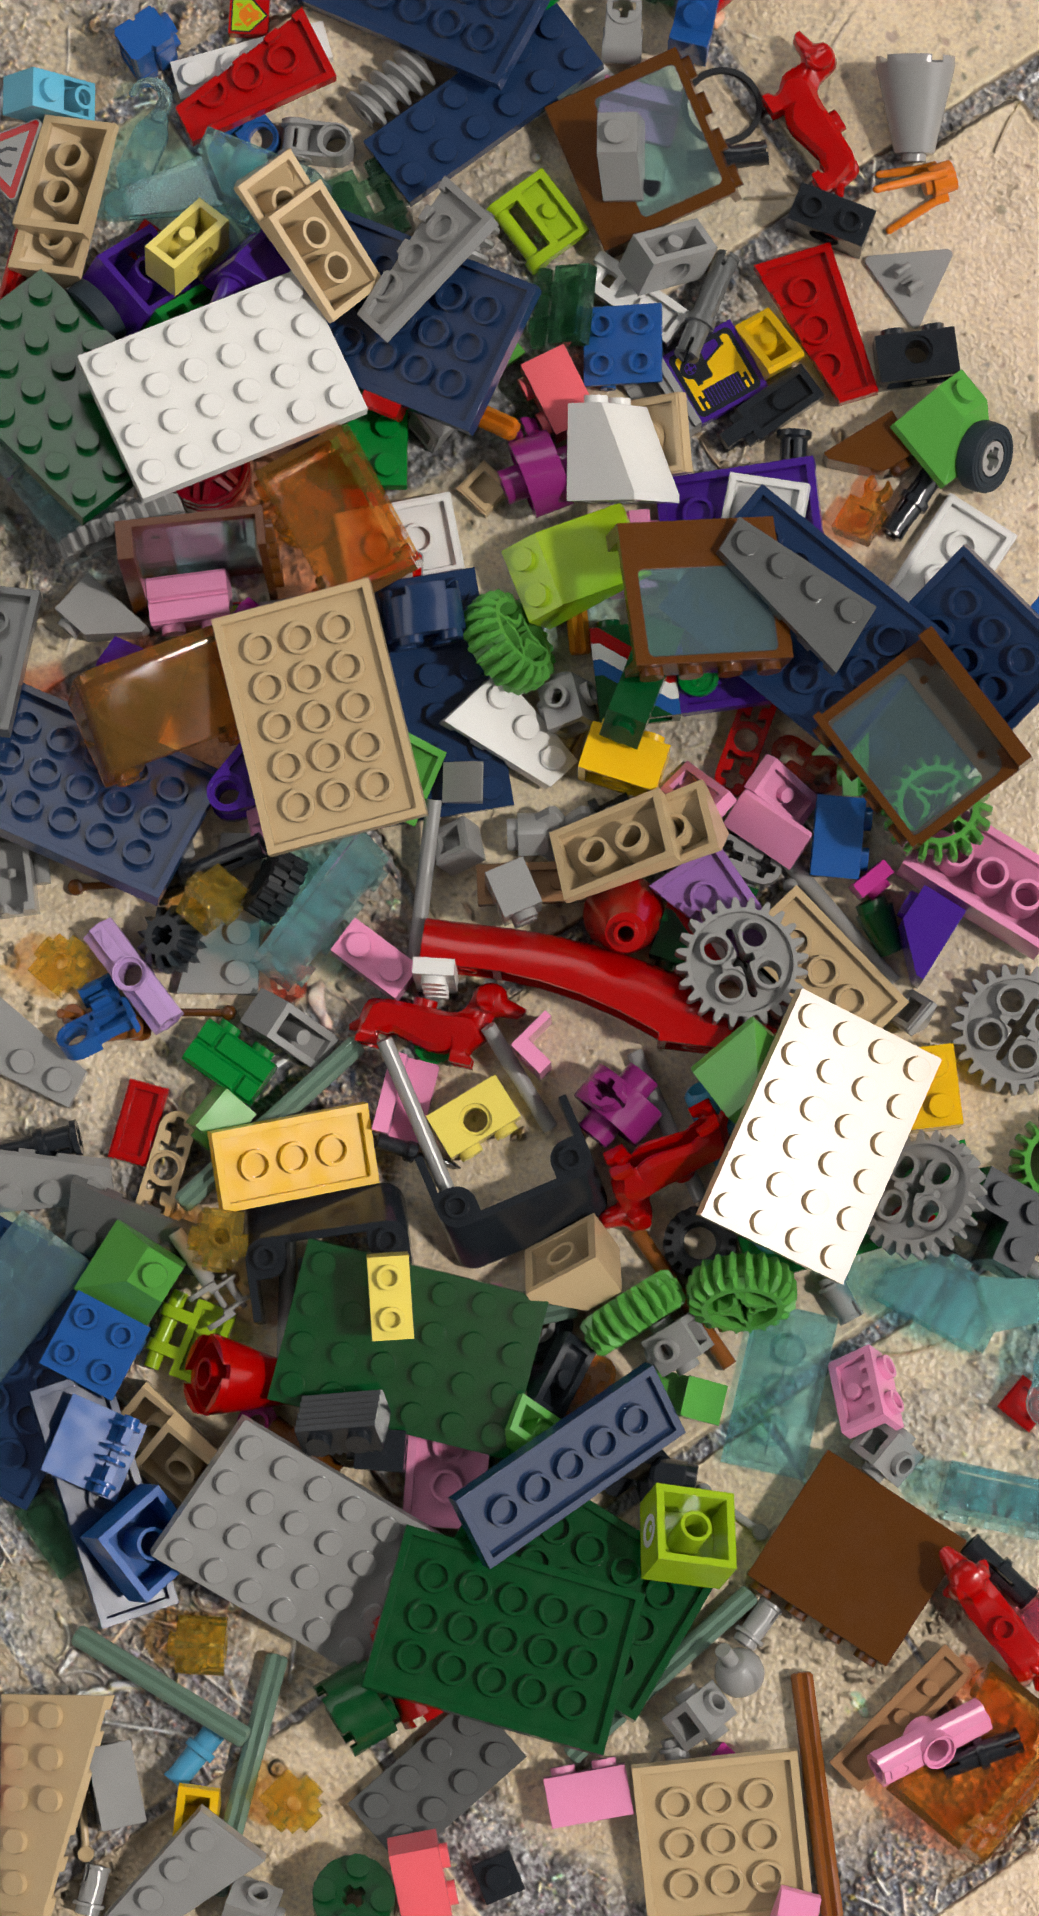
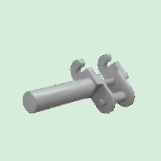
[168,1227,250,1331]

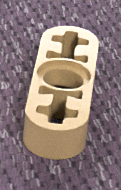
[135,1111,195,1217]

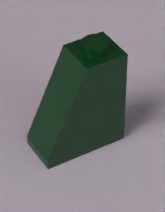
[599,615,684,749]

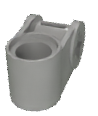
[601,0,643,65]
[277,117,356,168]

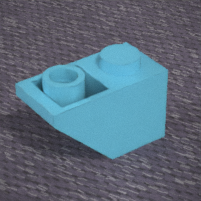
[3,67,95,123]

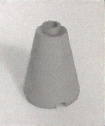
[876,53,955,163]

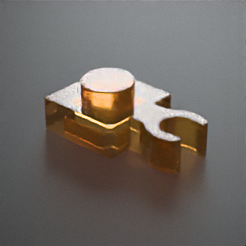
[831,475,893,547]

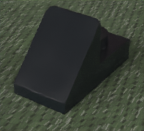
[526,1330,596,1419]

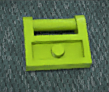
[486,168,589,275]

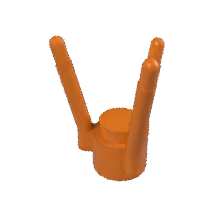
[873,160,959,234]

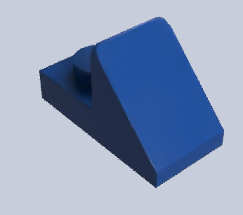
[667,0,719,67]

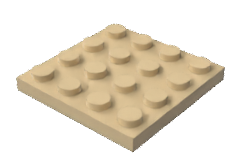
[631,1747,812,1916]

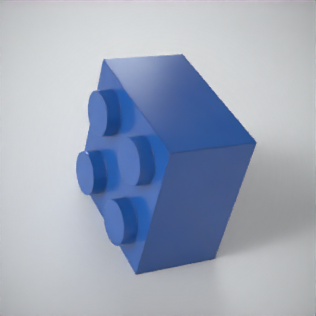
[80,1484,180,1603]

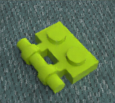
[143,1288,238,1383]

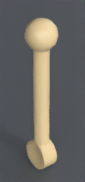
[77,1797,95,1862]

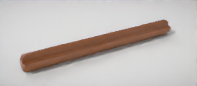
[791,1671,843,1916]

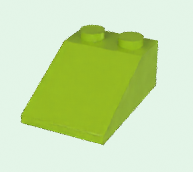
[501,503,651,629]

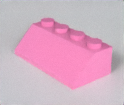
[896,799,1039,960]

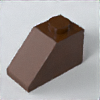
[822,410,915,480]

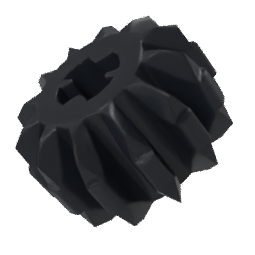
[137,905,208,975]

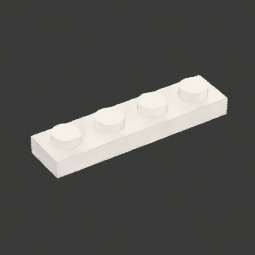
[170,20,334,102]
[412,957,459,1000]

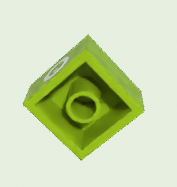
[640,1483,737,1589]

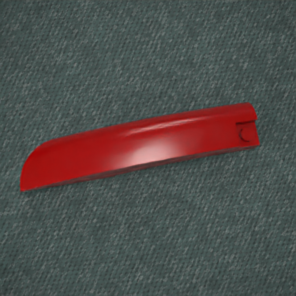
[420,918,778,1054]

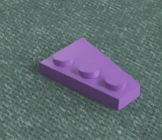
[648,849,764,964]

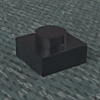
[471,1849,525,1905]

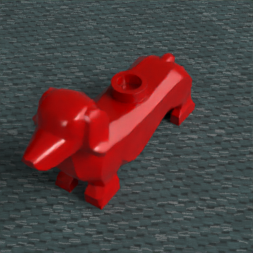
[762,31,859,197]
[349,983,527,1071]
[599,1098,730,1232]
[938,1546,1039,1691]

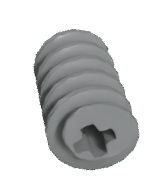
[346,49,436,129]

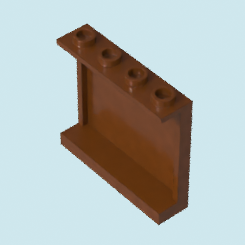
[746,1450,967,1668]

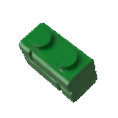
[182,1018,278,1107]

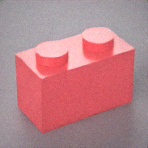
[517,344,589,444]
[387,1828,459,1916]

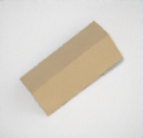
[7,114,119,289]
[233,148,381,323]
[549,779,729,904]
[121,1381,218,1507]

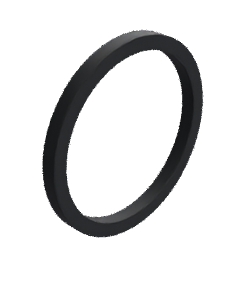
[682,67,762,145]

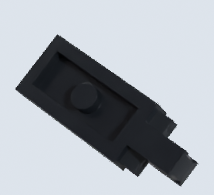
[718,364,825,453]

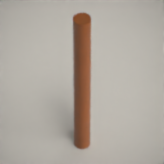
[631,1230,737,1371]

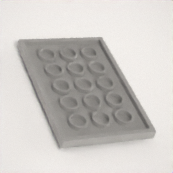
[150,1414,444,1667]

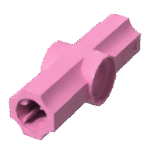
[867,1698,993,1787]

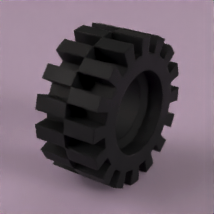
[242,852,308,926]
[663,1206,737,1279]

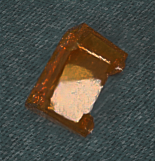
[253,424,424,593]
[67,625,241,788]
[886,1660,1039,1865]

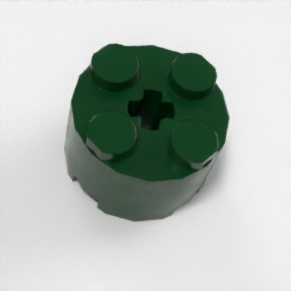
[312,1660,400,1757]
[312,1853,395,1916]

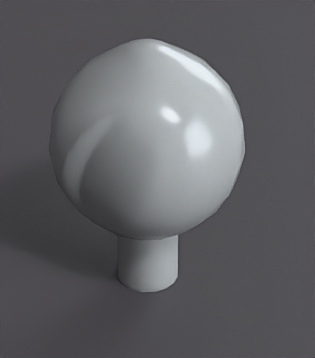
[714,1643,765,1698]

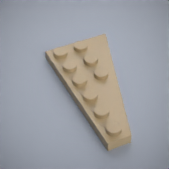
[0,1694,115,1916]

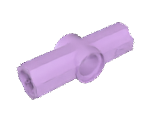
[83,917,184,1035]

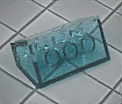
[250,832,389,992]
[0,1210,91,1382]
[720,1309,839,1480]
[935,1460,1039,1541]

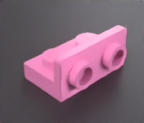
[827,1344,904,1439]

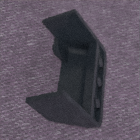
[414,1094,607,1269]
[243,1183,414,1325]

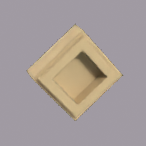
[456,460,506,518]

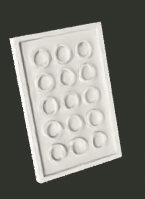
[77,271,368,504]

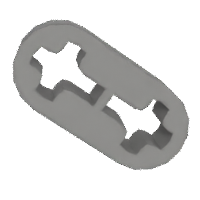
[723,834,782,887]

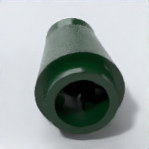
[855,894,903,957]

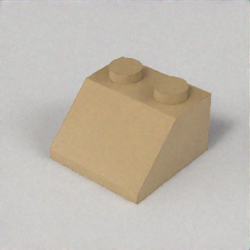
[525,1213,622,1311]

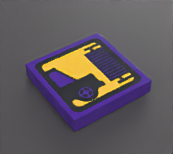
[662,319,768,427]

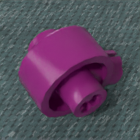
[497,417,574,518]
[574,1062,662,1148]

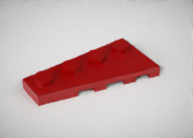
[175,7,337,147]
[753,242,879,406]

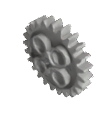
[57,493,185,565]
[674,897,808,1030]
[951,963,1039,1096]
[866,1130,987,1261]

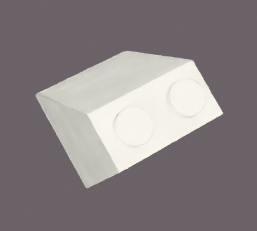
[567,395,679,505]

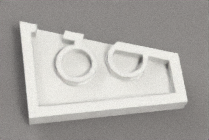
[439,677,578,789]

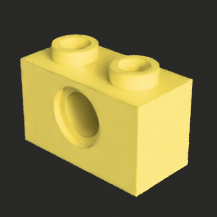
[145,197,230,296]
[425,1074,521,1162]
[366,1251,414,1342]

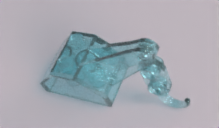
[104,77,334,233]
[868,1253,1039,1425]

